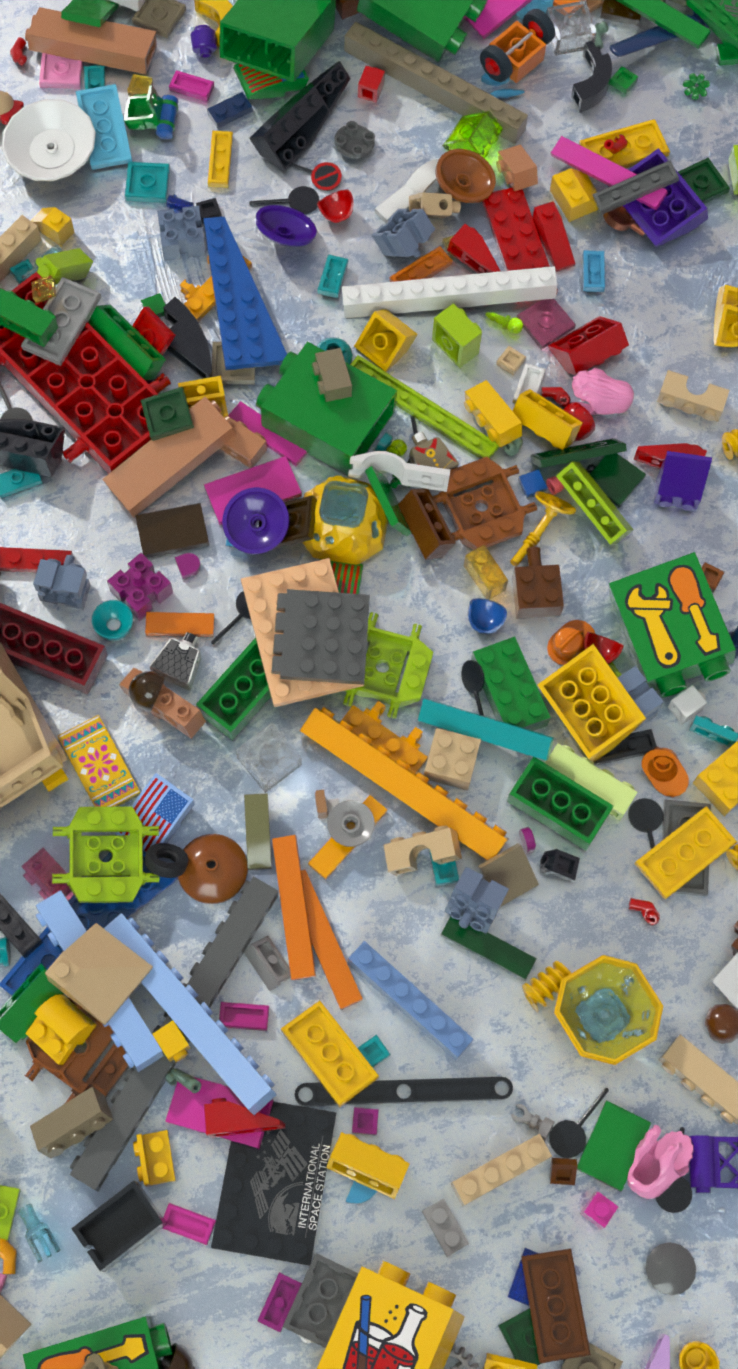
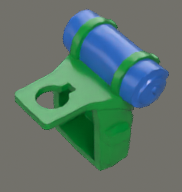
[124,85,178,140]

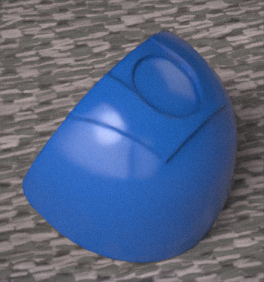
[467,598,507,634]

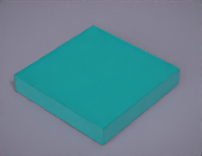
[125,162,170,203]

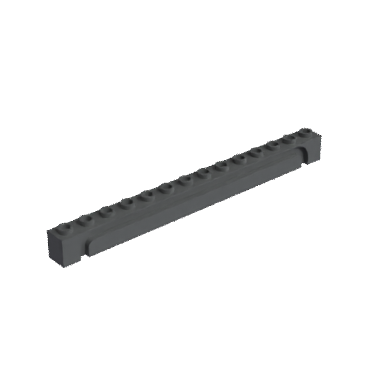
[70,876,279,1192]

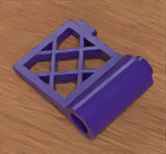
[689,1135,738,1193]

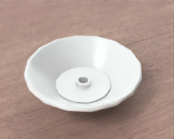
[1,99,96,181]

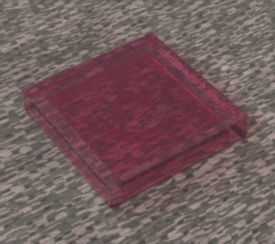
[516,299,576,350]

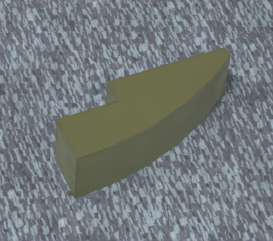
[244,793,272,870]

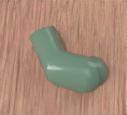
[590,21,609,49]
[504,437,523,456]
[165,1068,201,1093]

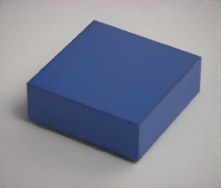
[518,469,547,498]

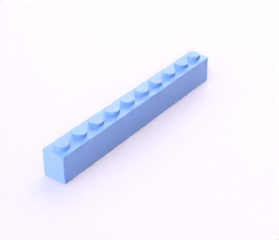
[104,913,277,1115]

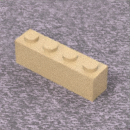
[0,215,42,282]
[659,1034,738,1124]
[451,1134,552,1207]

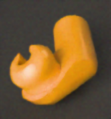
[0,1238,17,1274]

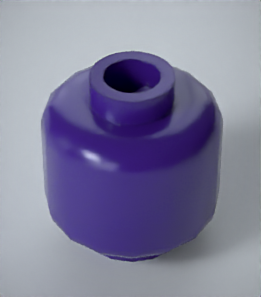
[190,25,218,58]

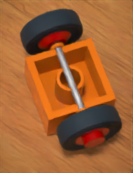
[480,9,555,84]

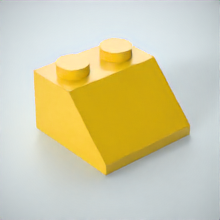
[550,168,598,222]
[354,309,418,372]

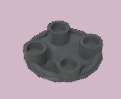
[334,121,375,159]
[646,1242,696,1295]

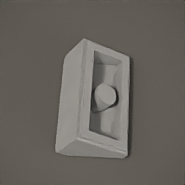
[244,936,291,991]

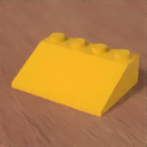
[537,644,646,762]

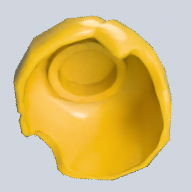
[679,1341,720,1369]

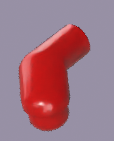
[10,37,27,66]
[604,134,628,154]
[541,387,571,407]
[628,898,660,925]

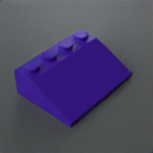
[607,148,708,247]

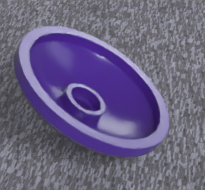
[255,205,317,247]
[222,487,289,555]

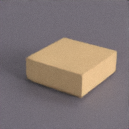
[496,346,526,376]

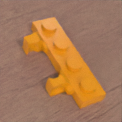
[179,256,252,322]
[340,701,428,774]

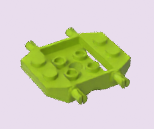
[343,612,433,719]
[52,806,160,903]

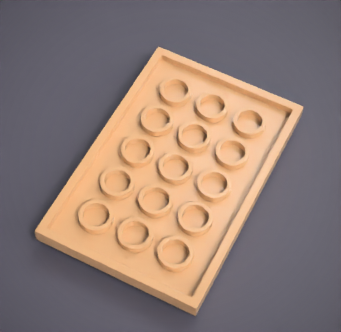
[241,558,364,707]

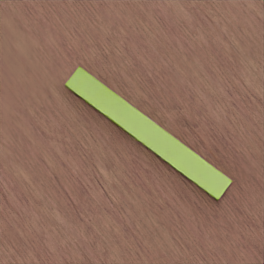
[350,355,500,459]

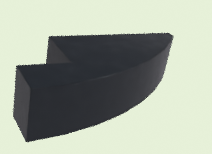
[163,297,212,379]

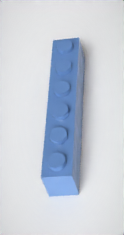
[348,941,474,1061]

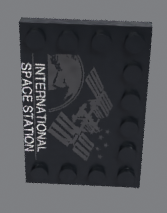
[211,1101,337,1266]

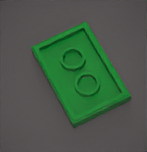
[61,0,119,27]
[365,466,412,537]
[577,1100,651,1192]

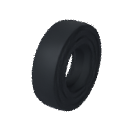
[145,843,188,878]

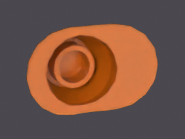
[547,620,595,665]
[642,746,689,797]

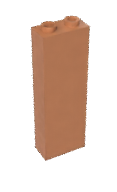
[25,7,157,74]
[102,396,236,518]

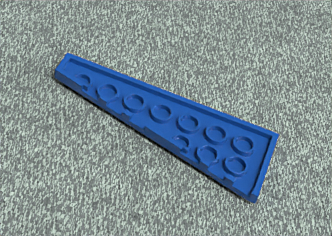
[204,217,287,371]
[0,850,178,996]

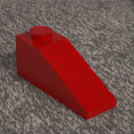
[532,201,575,272]
[447,224,501,274]
[633,443,707,469]
[204,1098,285,1138]

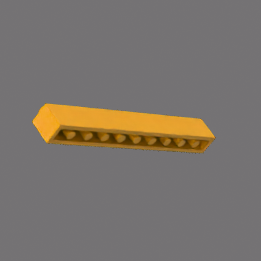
[300,707,509,860]

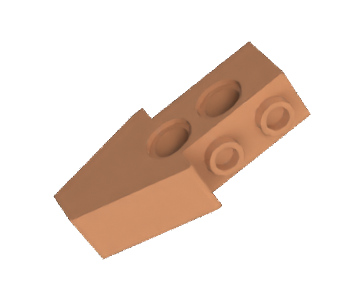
[119,668,206,739]

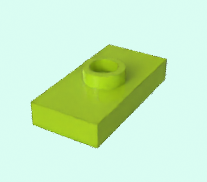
[0,1185,21,1241]

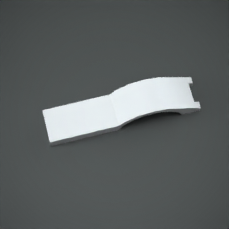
[375,159,439,224]
[348,451,450,492]

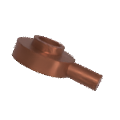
[603,206,645,237]

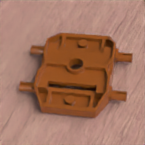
[432,457,537,551]
[24,998,129,1105]

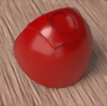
[317,189,354,223]
[563,402,595,441]
[584,631,624,664]

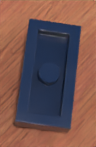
[207,92,253,129]

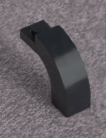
[571,40,612,113]

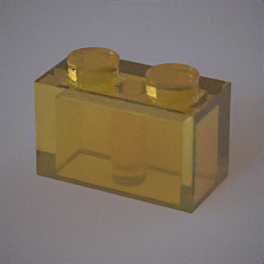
[463,545,508,600]

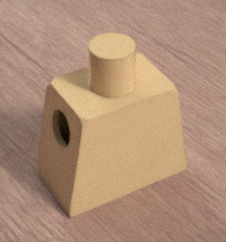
[409,192,461,218]

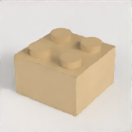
[424,728,481,790]

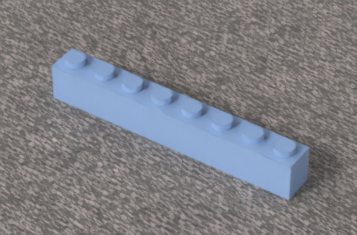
[35,890,164,1072]

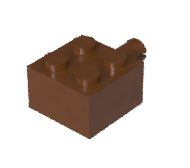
[512,547,564,619]

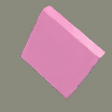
[39,53,83,89]

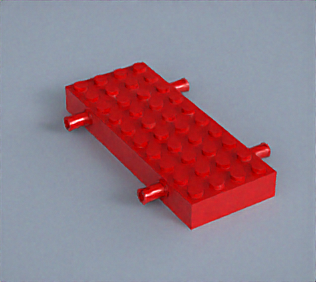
[0,272,171,474]

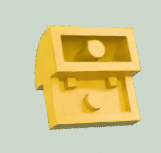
[178,376,229,417]
[25,994,96,1065]

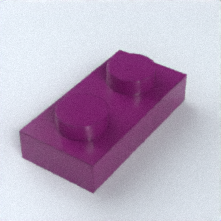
[257,1272,302,1333]

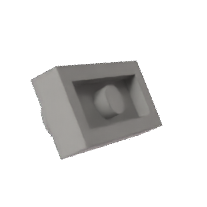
[422,1199,469,1257]

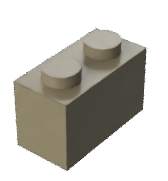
[312,348,352,402]

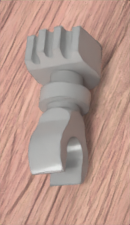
[511,1104,555,1142]

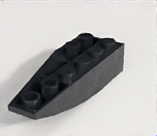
[249,61,351,171]
[0,419,65,477]

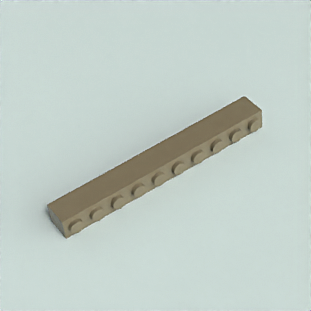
[344,21,528,144]

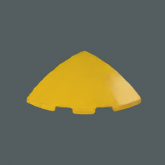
[714,284,738,348]

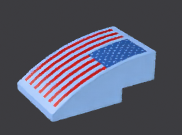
[115,773,195,852]

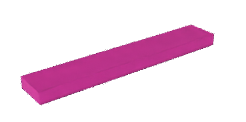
[551,136,668,210]

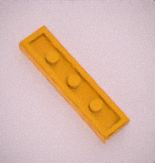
[308,795,387,880]

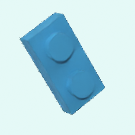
[582,250,605,292]

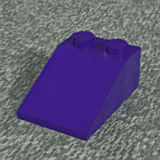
[653,451,712,511]

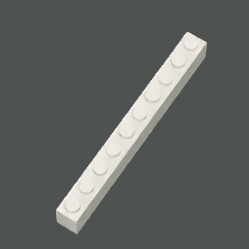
[342,266,557,319]

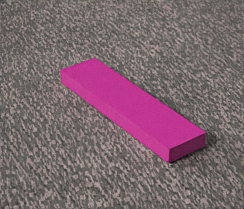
[228,401,307,466]

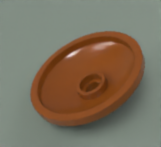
[435,149,496,203]
[178,834,248,904]

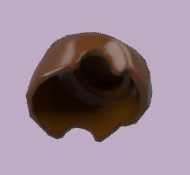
[705,1004,738,1044]

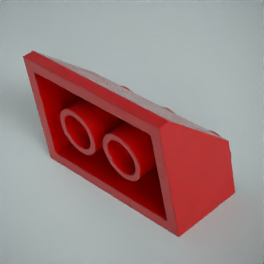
[548,316,629,375]

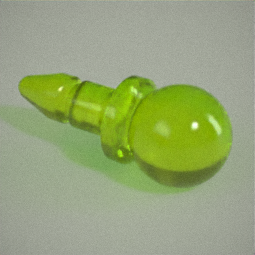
[485,312,523,335]
[386,439,407,457]

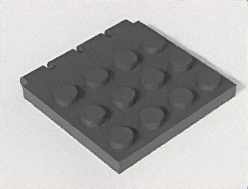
[271,589,370,685]

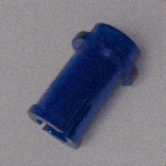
[166,194,194,212]

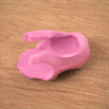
[572,368,634,415]
[627,1125,694,1199]

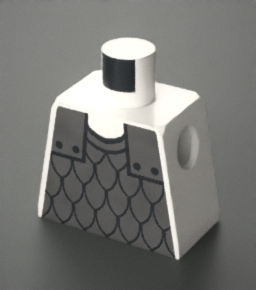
[149,632,201,691]

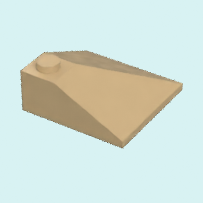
[45,923,153,1025]

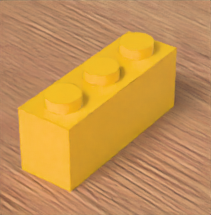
[464,380,522,448]
[512,389,583,450]
[326,1132,410,1199]

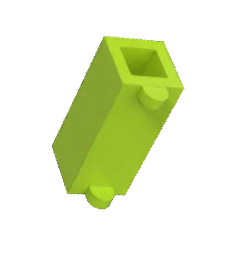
[36,248,93,286]

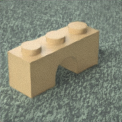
[657,370,730,422]
[383,826,462,876]

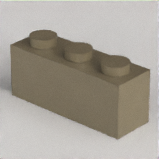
[30,1087,113,1159]

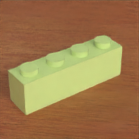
[545,743,638,821]

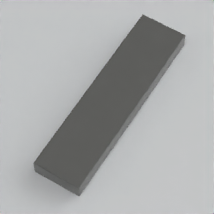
[592,160,679,215]

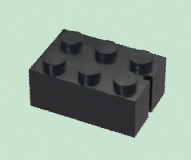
[71,1181,167,1272]

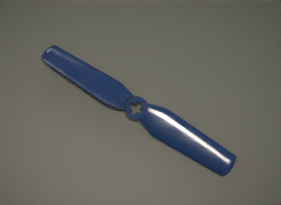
[609,12,709,57]

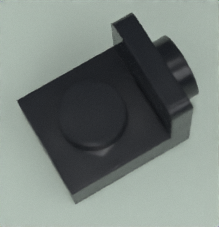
[540,849,580,881]

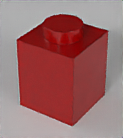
[358,66,385,103]

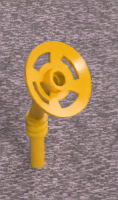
[510,491,576,567]

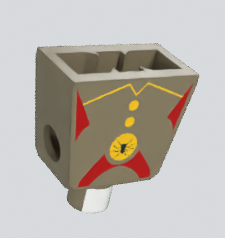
[409,432,459,470]

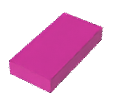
[169,70,214,102]
[219,1002,269,1031]
[162,1203,216,1245]

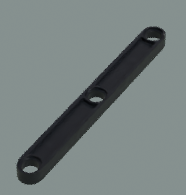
[294,1077,513,1107]

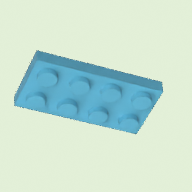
[76,84,132,170]

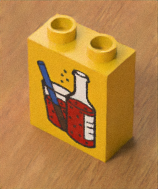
[317,1261,465,1369]

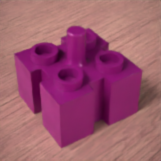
[107,553,173,621]

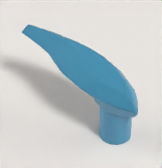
[490,88,525,99]

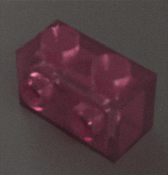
[21,848,72,900]

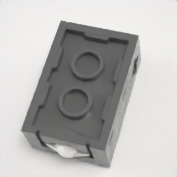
[283,1253,358,1348]

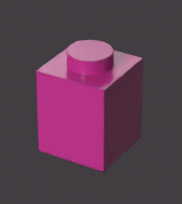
[580,1191,619,1229]

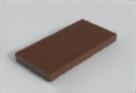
[521,1248,591,1364]

